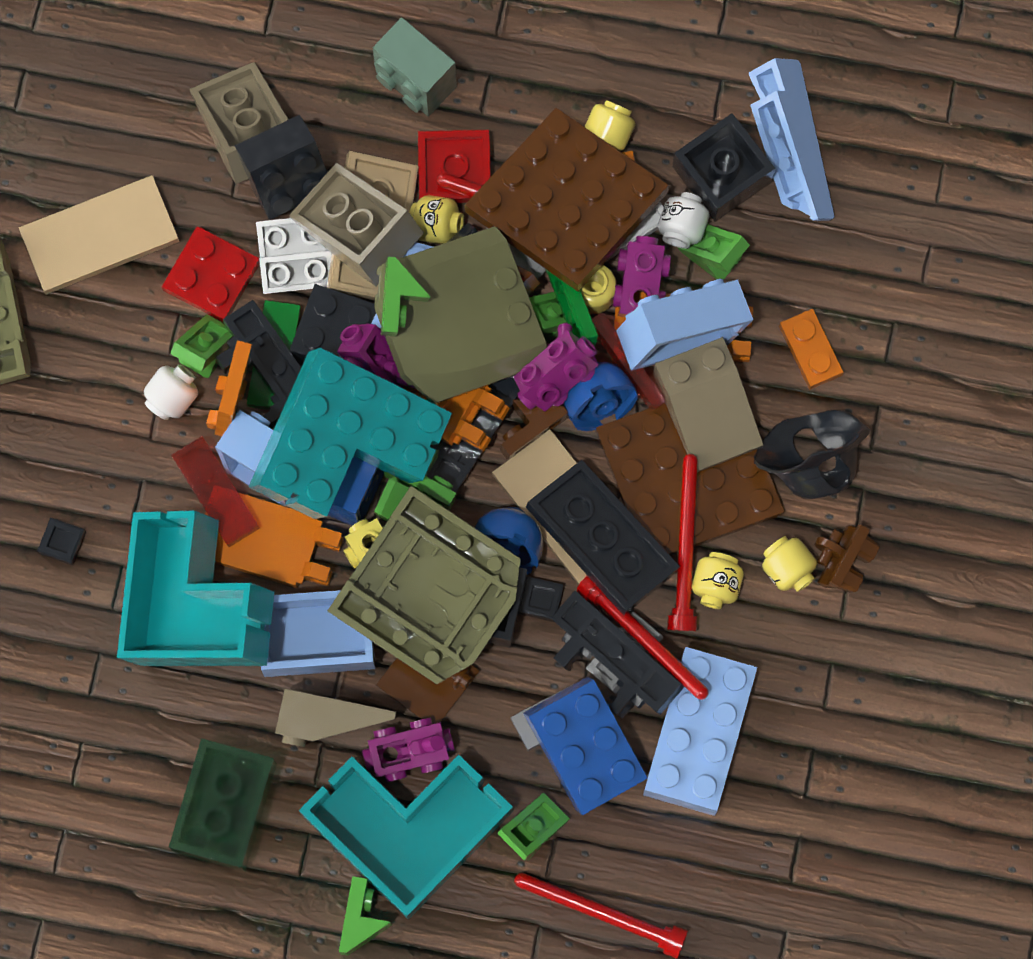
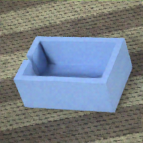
[616,279,753,371]
[215,410,296,507]
[261,590,375,677]

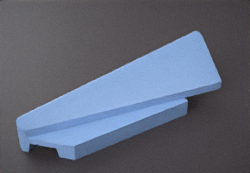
[749,58,834,221]

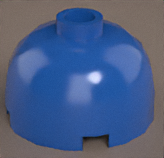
[563,362,638,431]
[474,507,543,575]

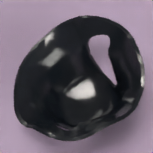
[754,410,871,499]

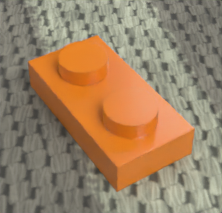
[779,308,843,390]

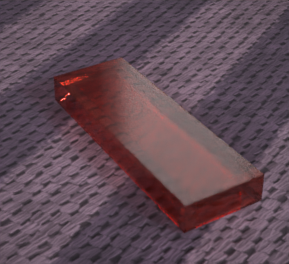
[592,313,665,410]
[171,436,260,547]

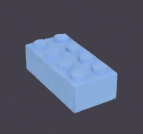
[643,647,757,816]

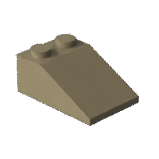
[189,62,288,184]
[289,163,424,286]
[653,337,763,473]
[275,689,396,747]

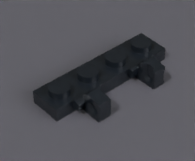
[216,300,301,429]
[427,376,520,494]
[551,591,684,718]

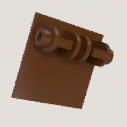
[376,658,480,724]

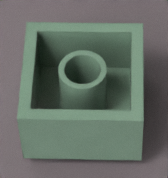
[373,17,457,117]

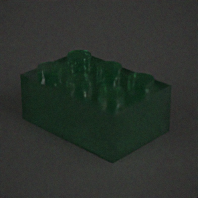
[169,738,277,872]

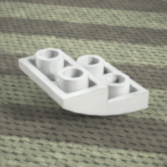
[256,218,332,294]

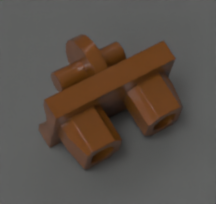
[814,524,880,593]

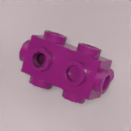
[612,236,671,317]
[514,323,599,411]
[337,324,417,390]
[362,717,454,782]

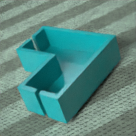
[249,348,452,519]
[117,511,275,666]
[299,755,513,920]

